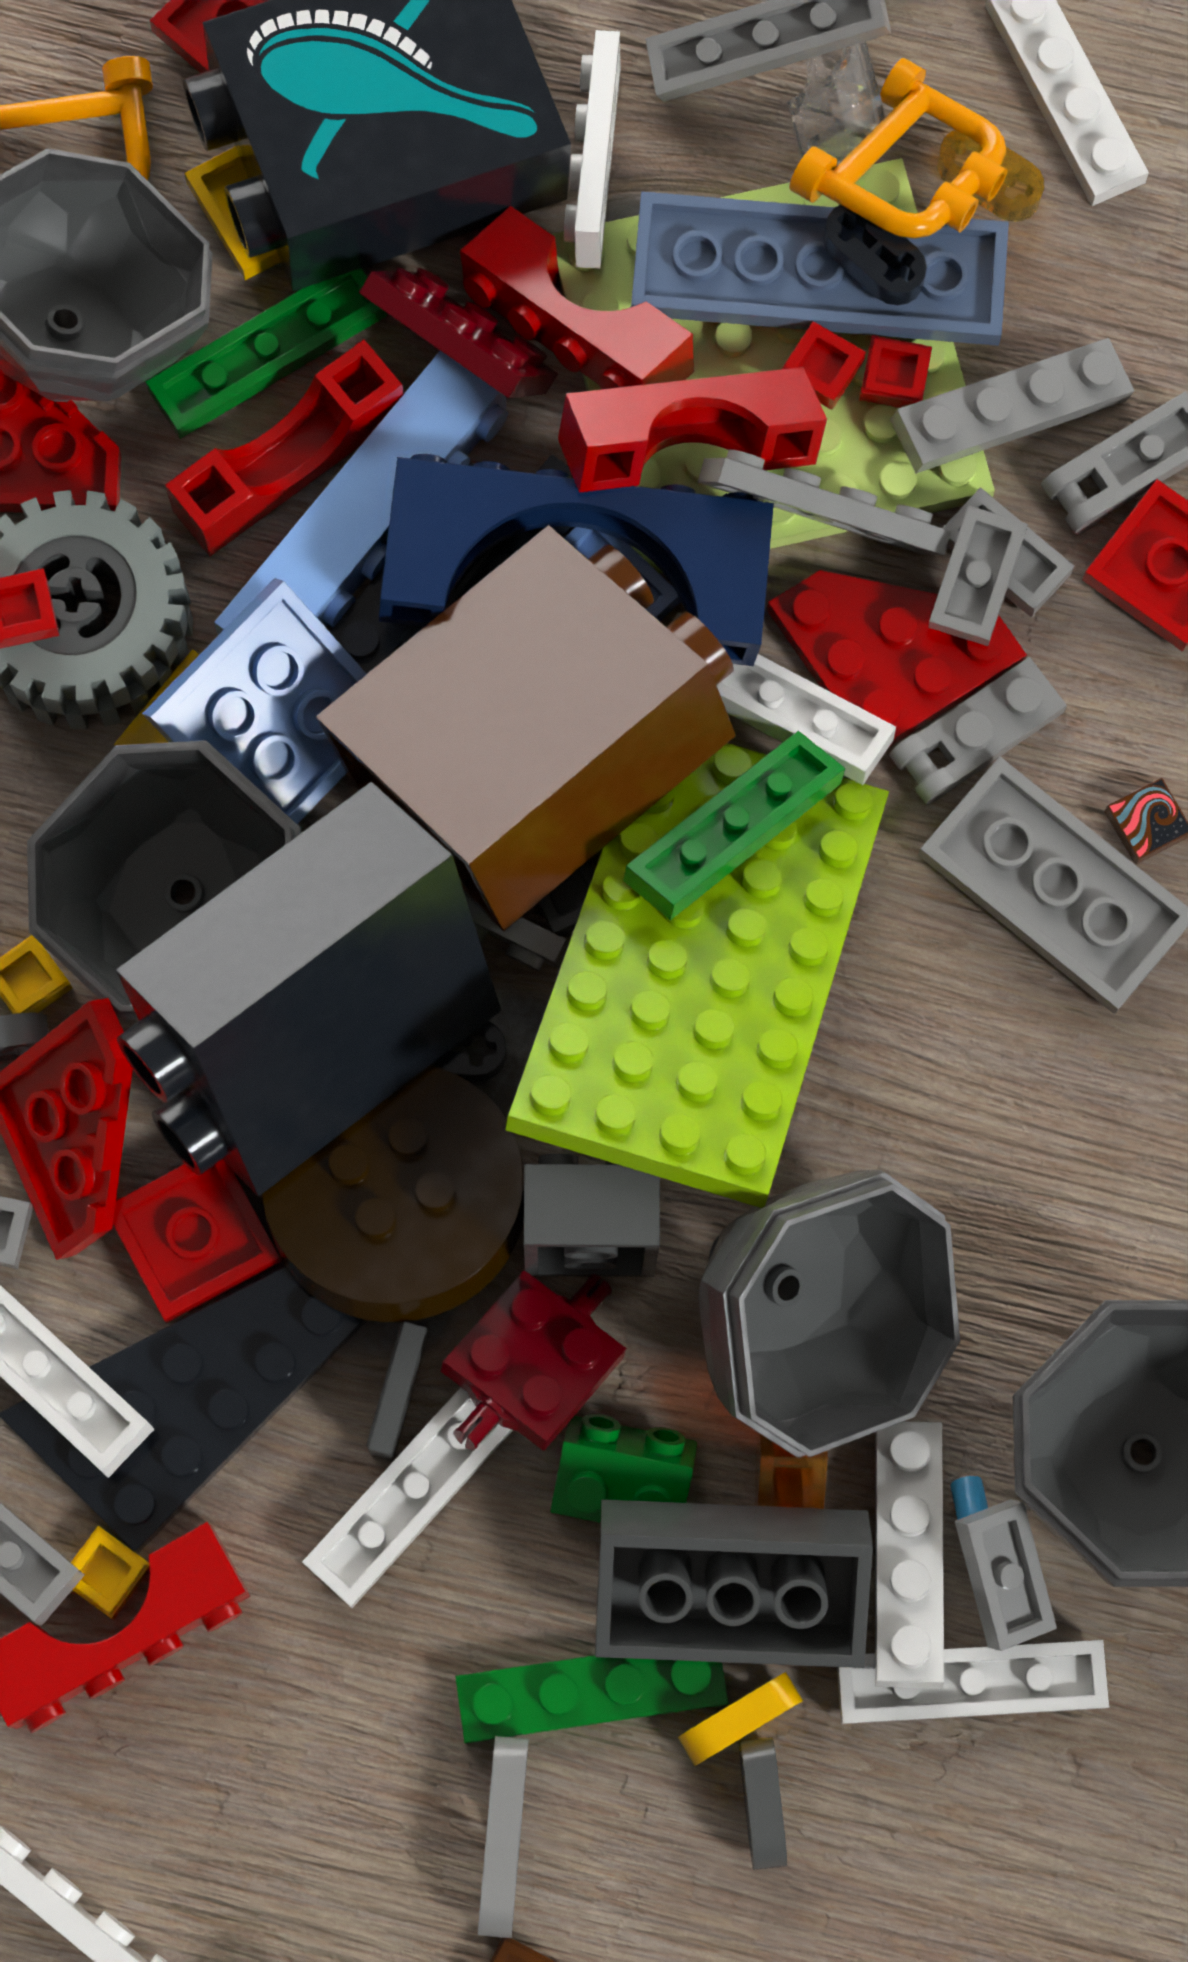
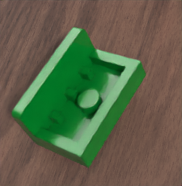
[550,1414,698,1523]

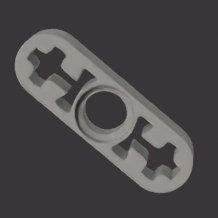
[478,1736,529,1938]

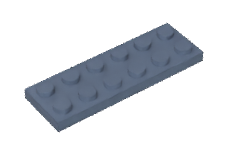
[631,191,1009,346]

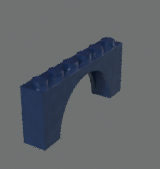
[379,454,774,666]

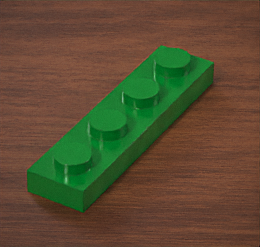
[145,268,388,439]
[623,730,845,921]
[455,1655,728,1744]

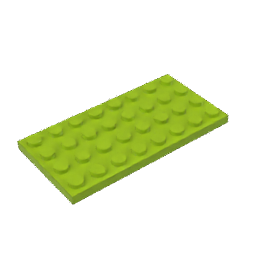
[505,743,889,1208]

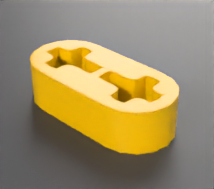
[678,1672,803,1766]

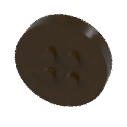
[262,1066,524,1322]

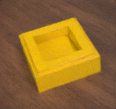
[0,935,73,1014]
[71,1526,150,1620]

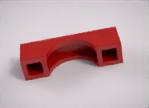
[460,206,694,389]
[165,339,403,557]
[558,367,827,493]
[0,1522,251,1733]

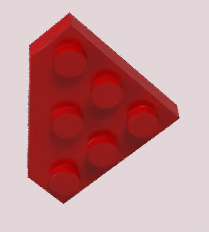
[0,369,122,513]
[767,570,1027,748]
[0,998,133,1260]

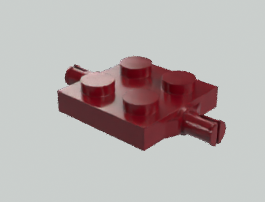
[441,1270,627,1451]

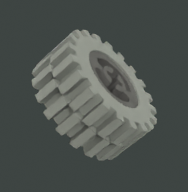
[0,490,193,729]

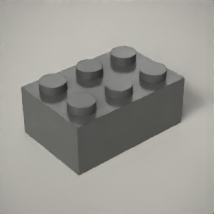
[524,1154,660,1277]

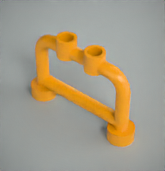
[0,56,153,181]
[789,58,1007,239]

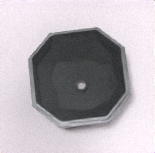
[0,148,213,402]
[27,741,301,1020]
[698,1170,960,1458]
[1013,1300,1188,1587]

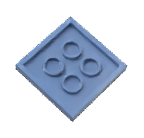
[142,578,367,824]

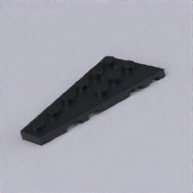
[0,1267,368,1554]

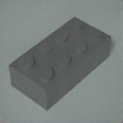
[595,1500,873,1668]

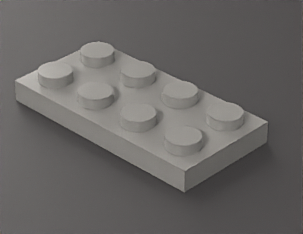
[918,756,1188,1015]

